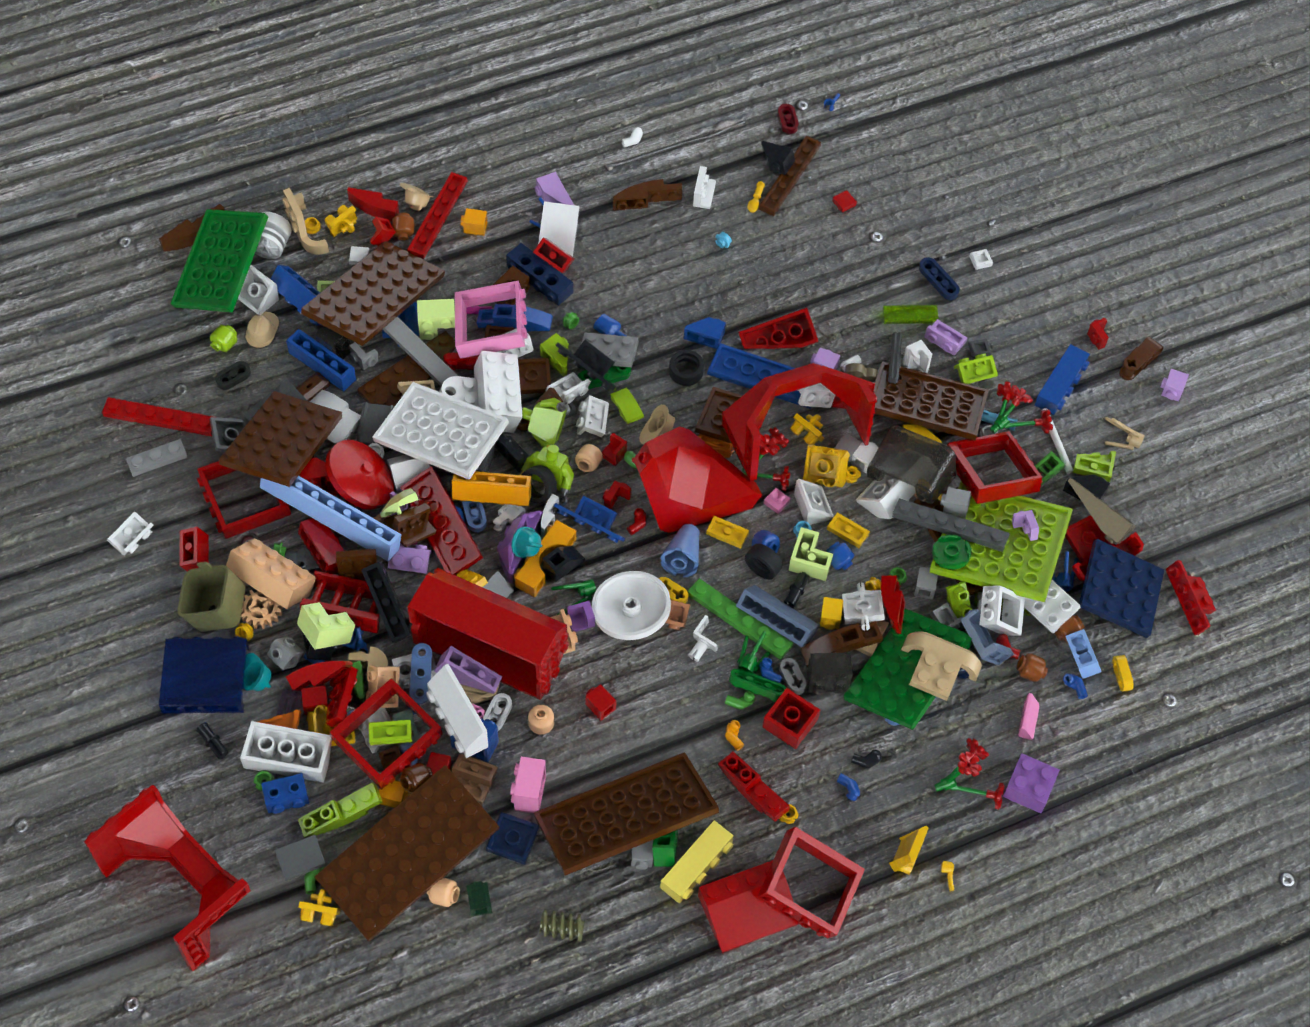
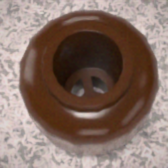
[400,763,433,793]

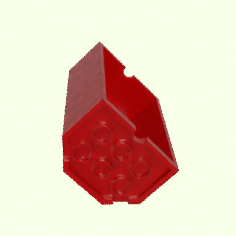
[407,568,569,700]

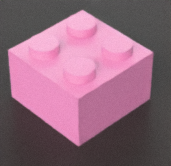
[510,756,546,813]

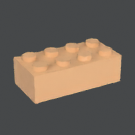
[226,538,316,609]

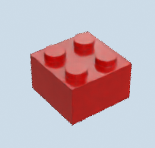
[762,688,820,749]

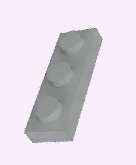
[126,439,187,477]

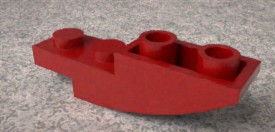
[718,751,790,822]

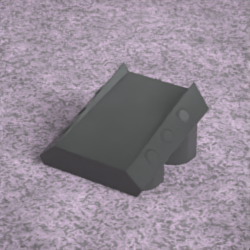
[357,402,394,448]

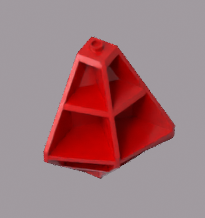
[632,426,762,533]

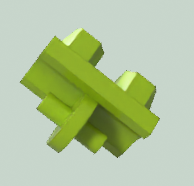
[946,581,972,619]

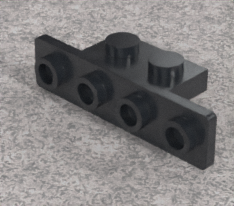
[555,339,618,391]

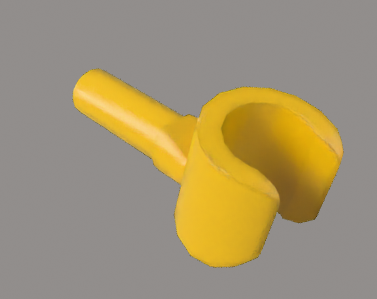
[941,861,954,891]

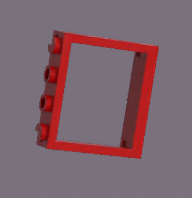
[946,431,1043,504]
[196,461,291,539]
[329,678,443,790]
[757,827,865,939]

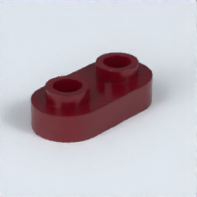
[778,103,799,134]

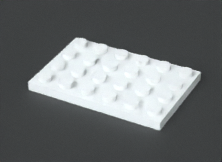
[372,382,509,479]

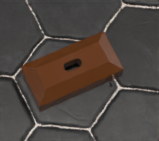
[296,372,330,401]

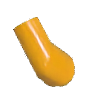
[725,720,744,751]

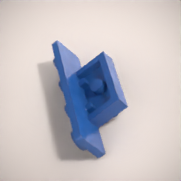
[554,496,626,543]

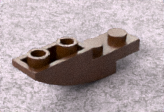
[613,179,682,210]
[159,204,225,252]
[801,621,883,667]

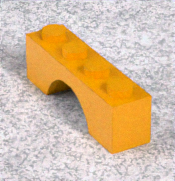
[514,520,576,598]

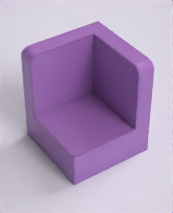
[567,601,595,632]

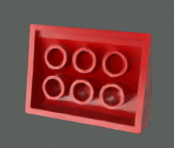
[698,860,799,953]

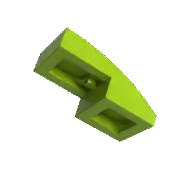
[610,387,644,424]

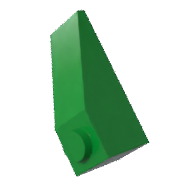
[652,830,678,867]

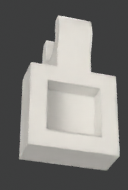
[493,504,525,533]

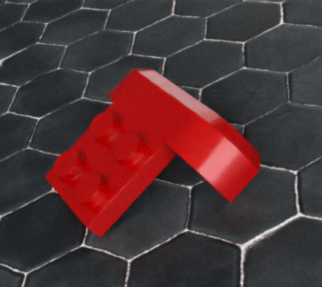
[1065,515,1144,581]

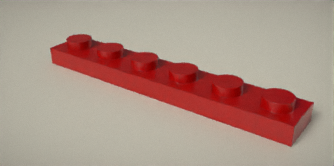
[407,172,468,259]
[102,397,213,437]

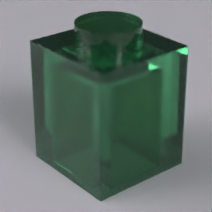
[466,881,492,917]

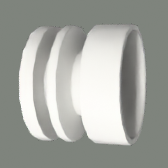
[255,212,292,259]

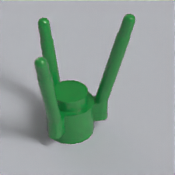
[551,579,596,615]
[737,631,771,673]

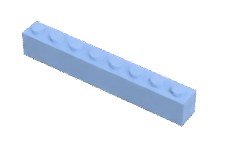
[260,476,401,561]

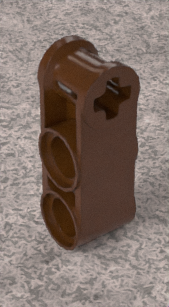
[1119,336,1164,381]

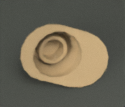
[400,183,434,211]
[246,312,279,348]
[639,404,675,445]

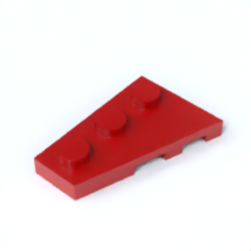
[326,666,358,727]

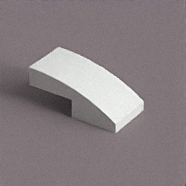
[309,390,349,412]
[327,408,361,444]
[541,494,559,538]

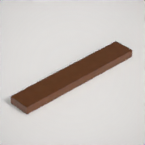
[758,136,821,216]

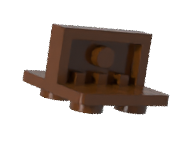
[383,503,436,547]

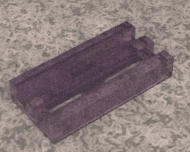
[276,688,302,716]

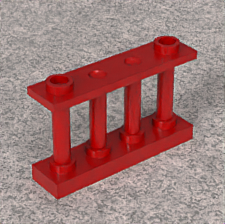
[300,571,379,633]

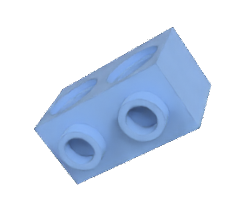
[1066,629,1101,679]

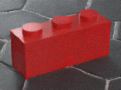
[298,518,346,574]

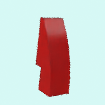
[347,187,399,222]
[881,575,906,634]
[285,661,353,691]

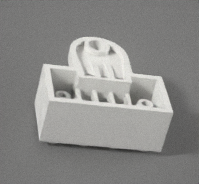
[440,351,522,433]

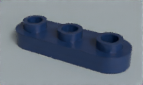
[919,257,960,300]

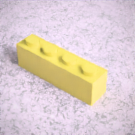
[660,820,734,904]

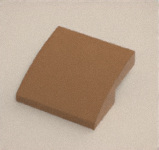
[452,754,498,806]

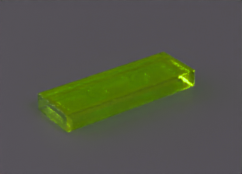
[883,305,939,324]

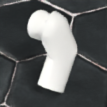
[622,127,643,148]
[840,355,861,373]

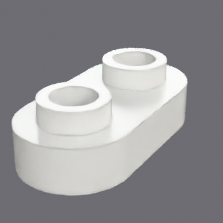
[483,693,512,731]

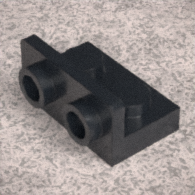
[495,434,529,472]

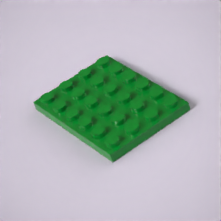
[170,209,268,313]
[843,608,973,730]

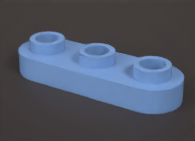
[461,501,487,532]
[409,643,432,704]

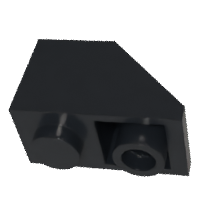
[543,546,585,582]

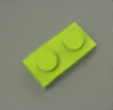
[369,720,412,745]

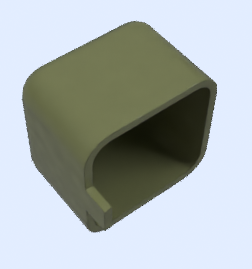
[178,562,246,632]

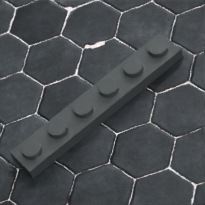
[892,498,1010,552]

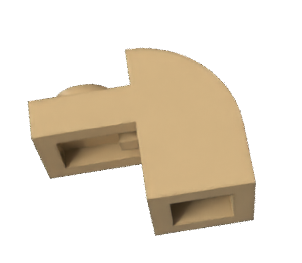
[348,646,389,676]

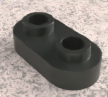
[215,361,251,390]

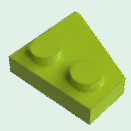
[1073,451,1116,482]

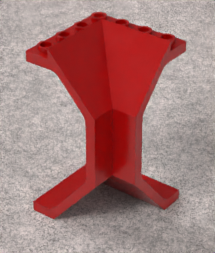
[722,363,877,481]
[84,785,251,971]

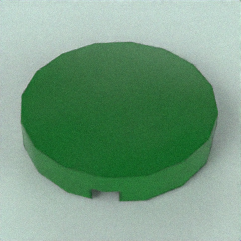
[932,534,971,570]

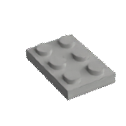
[581,332,639,368]

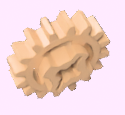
[241,590,283,630]

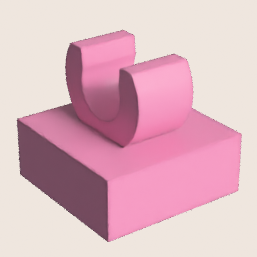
[763,488,791,514]

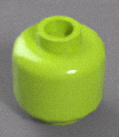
[210,325,237,352]

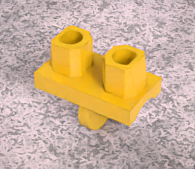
[325,205,357,237]
[790,413,825,445]
[298,889,341,926]

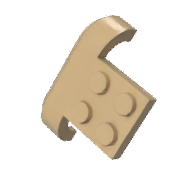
[282,188,329,255]
[901,631,982,701]

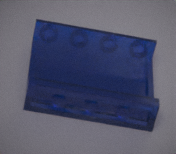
[159,637,249,713]

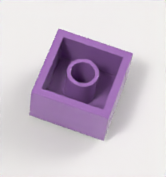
[1003,753,1060,813]

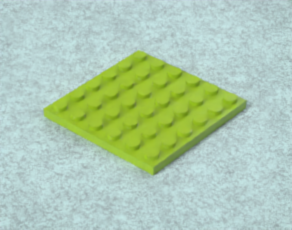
[929,481,1073,602]

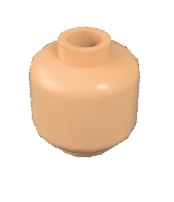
[575,444,603,472]
[528,705,554,735]
[427,878,460,907]

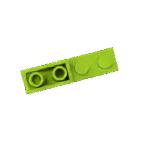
[298,782,383,838]

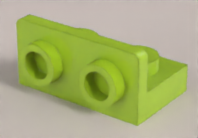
[954,353,998,384]

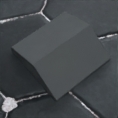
[210,417,248,453]

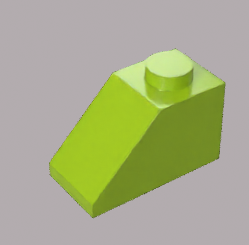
[540,333,569,377]

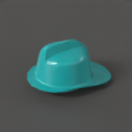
[512,526,543,558]
[235,653,271,691]

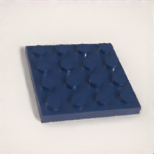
[1079,539,1164,638]

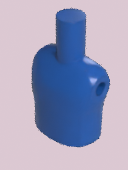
[593,313,626,336]

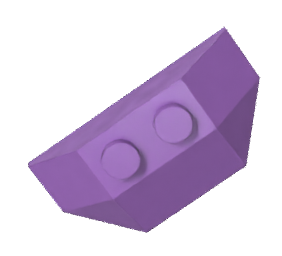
[497,511,543,584]

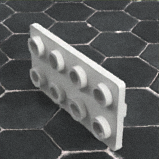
[1024,580,1080,633]

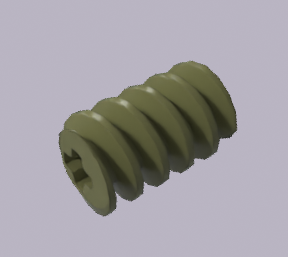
[539,909,585,942]

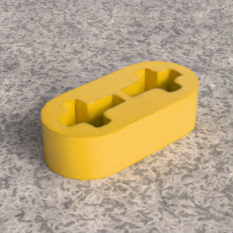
[658,577,688,604]
[1112,655,1134,692]

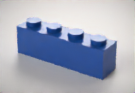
[270,265,321,326]
[286,329,356,392]
[1034,344,1090,415]

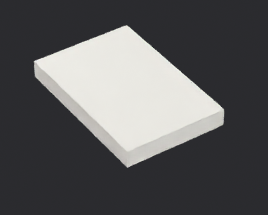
[538,201,580,257]

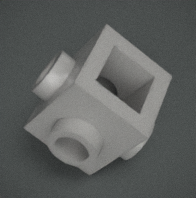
[267,637,304,670]

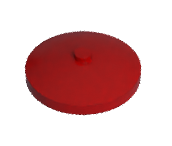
[325,440,394,510]

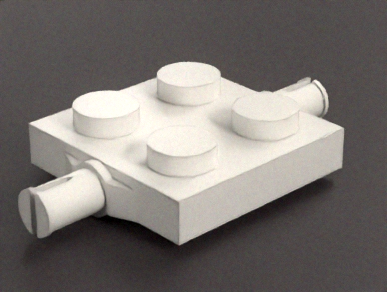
[842,582,885,631]

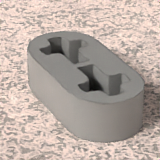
[779,658,806,695]

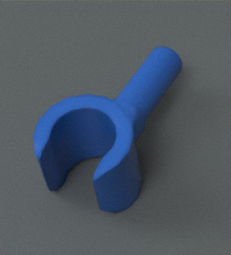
[824,93,840,111]
[355,627,368,654]

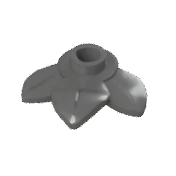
[285,546,320,572]

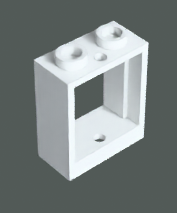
[980,586,1025,636]

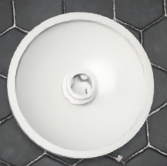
[592,571,671,640]

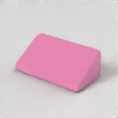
[1018,693,1040,740]

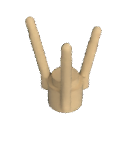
[1105,417,1145,451]

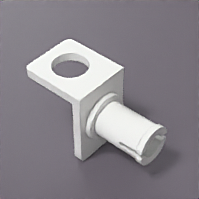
[688,615,718,662]

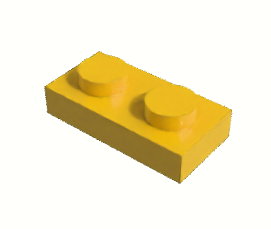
[827,512,870,549]
[706,516,749,549]
[457,569,488,587]

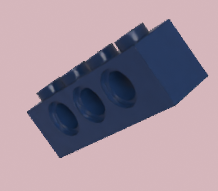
[506,243,573,306]

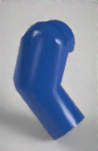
[1063,673,1088,699]
[836,773,860,801]

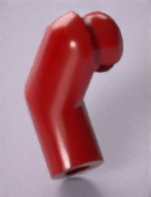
[627,508,647,536]
[996,634,1021,659]

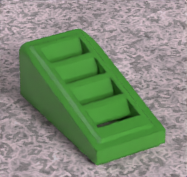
[1035,451,1065,486]
[352,661,366,705]

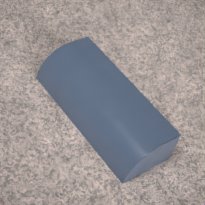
[736,585,820,647]

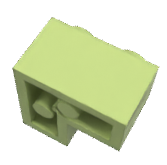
[417,299,455,340]
[789,527,833,581]
[297,602,355,650]

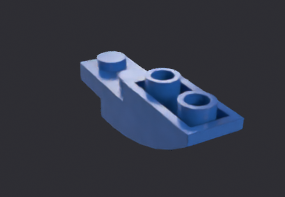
[476,304,553,332]

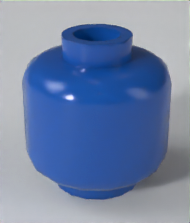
[752,530,780,553]
[826,541,855,571]

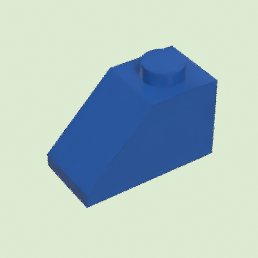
[684,317,726,349]

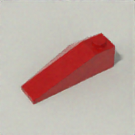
[738,308,819,350]

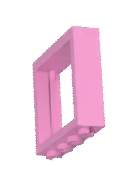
[455,281,528,358]

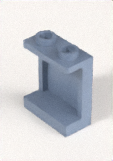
[960,609,1014,665]

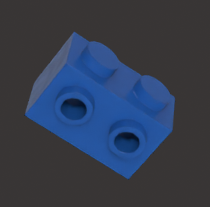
[261,773,309,814]

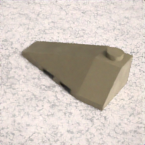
[1068,478,1136,544]

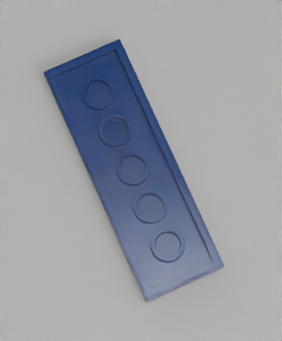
[707,343,812,409]

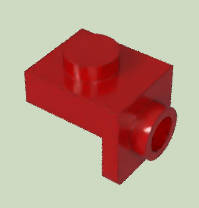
[1087,318,1109,350]
[602,481,632,509]

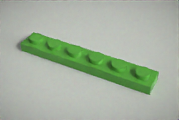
[687,578,793,660]

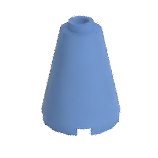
[660,524,699,577]

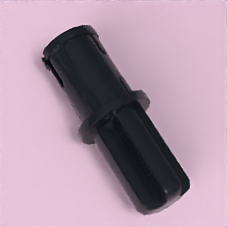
[784,572,810,608]
[196,722,228,759]

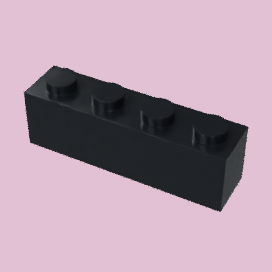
[361,561,412,643]

